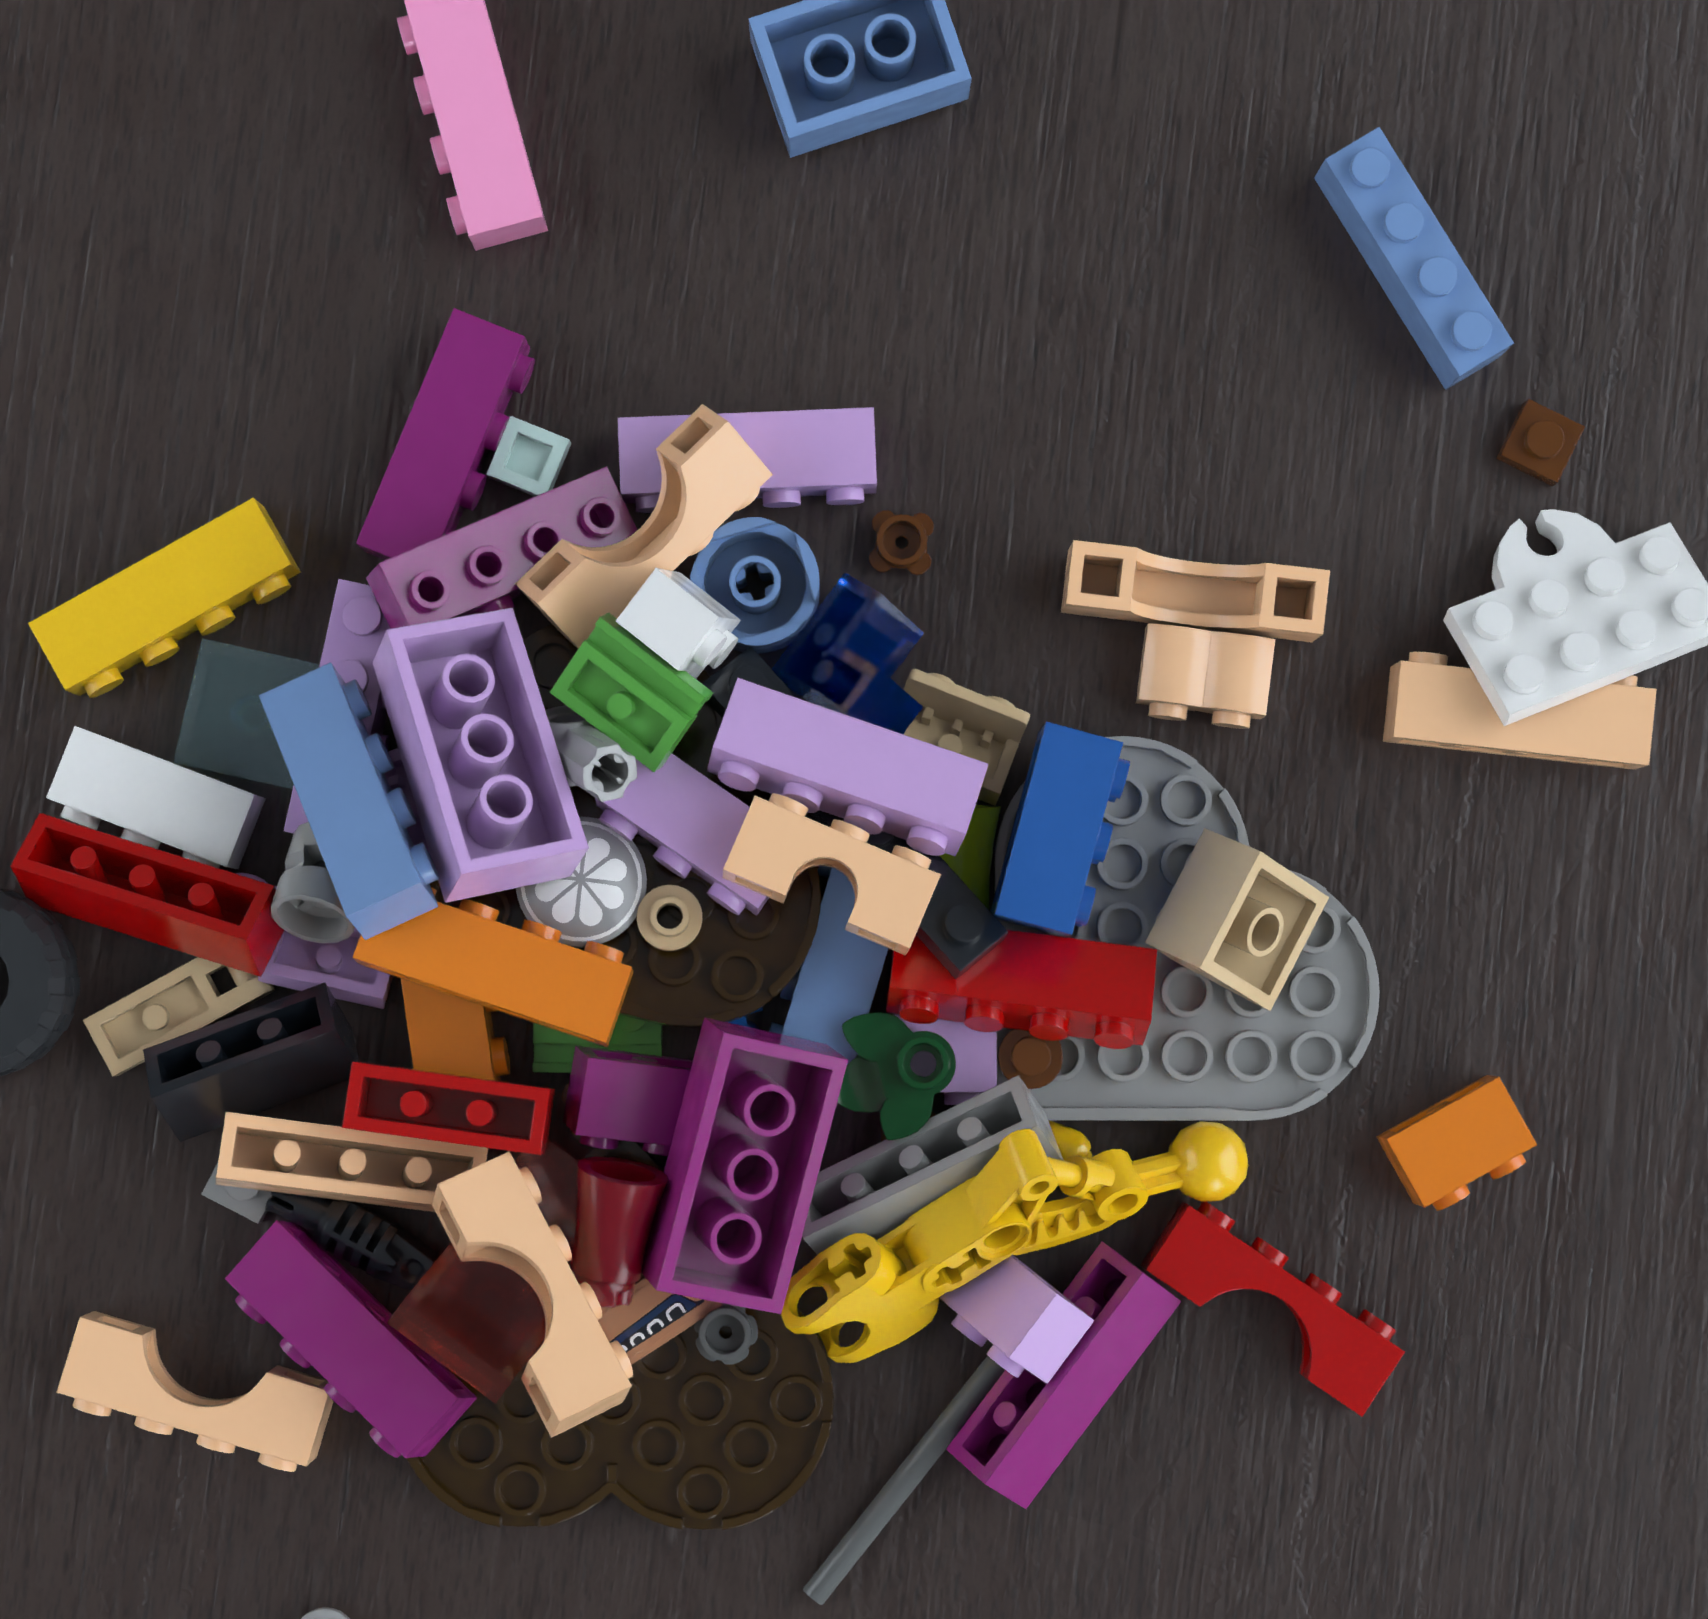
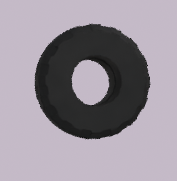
[0,888,80,1076]

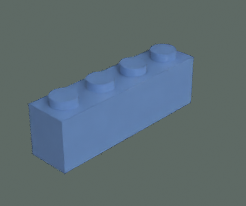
[1314,127,1514,390]
[259,662,439,940]
[769,866,888,1065]

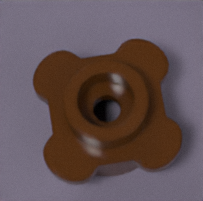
[869,510,934,575]

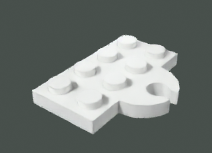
[1443,509,1708,726]

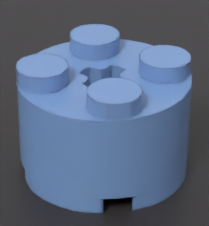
[690,517,820,654]

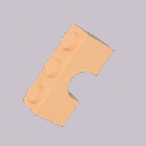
[722,793,941,956]

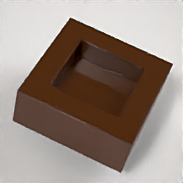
[1496,399,1585,487]

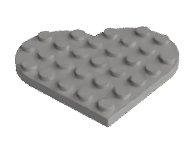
[994,736,1380,1121]

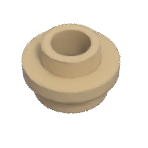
[637,885,702,951]

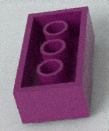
[641,1017,848,1314]

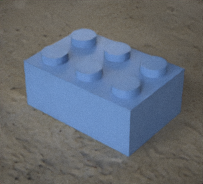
[748,0,972,158]

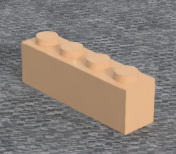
[1383,652,1657,770]
[215,1112,488,1212]

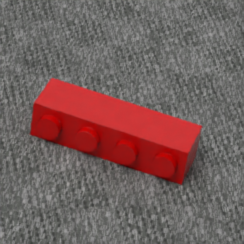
[10,813,284,977]
[886,930,1157,1049]

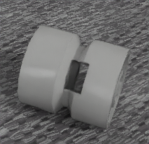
[271,822,355,943]

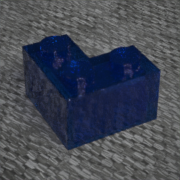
[772,573,924,734]

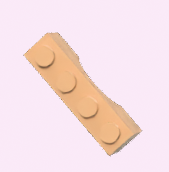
[515,404,773,649]
[1061,540,1330,642]
[432,1151,633,1438]
[57,1311,333,1472]

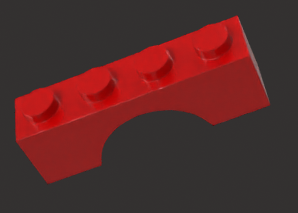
[1140,1201,1405,1417]

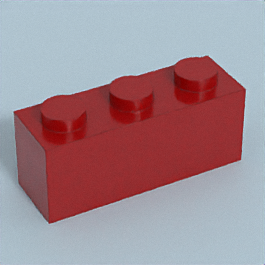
[342,1062,555,1155]

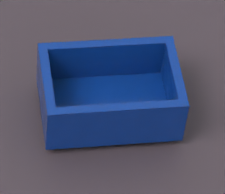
[990,721,1130,937]

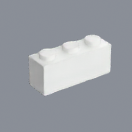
[46,726,266,869]

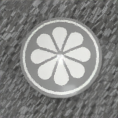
[516,817,647,948]

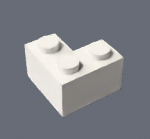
[616,568,741,679]

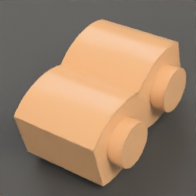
[1136,623,1275,729]

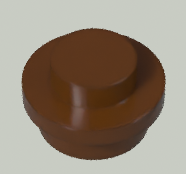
[998,1029,1063,1089]

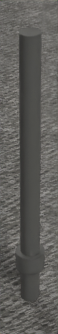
[803,1342,1005,1605]

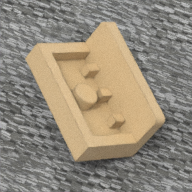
[888,669,1030,806]

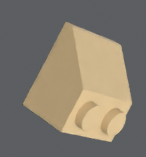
[1145,828,1329,1011]

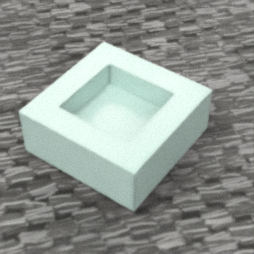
[487,416,571,497]

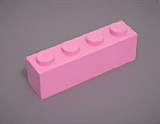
[397,0,548,251]

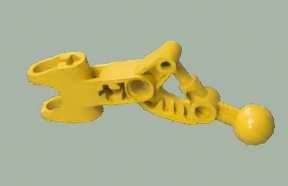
[781,1121,1249,1363]

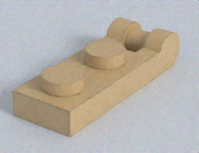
[83,957,275,1076]

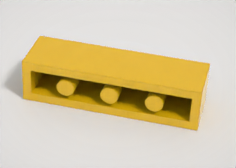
[28,497,301,698]

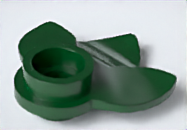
[837,1012,956,1141]

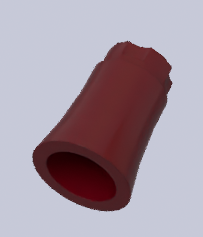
[569,1157,668,1308]

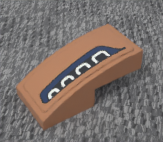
[598,1277,722,1365]

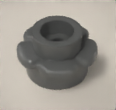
[694,1303,758,1365]

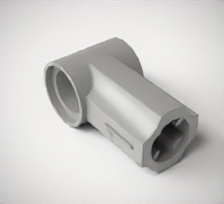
[545,706,637,802]

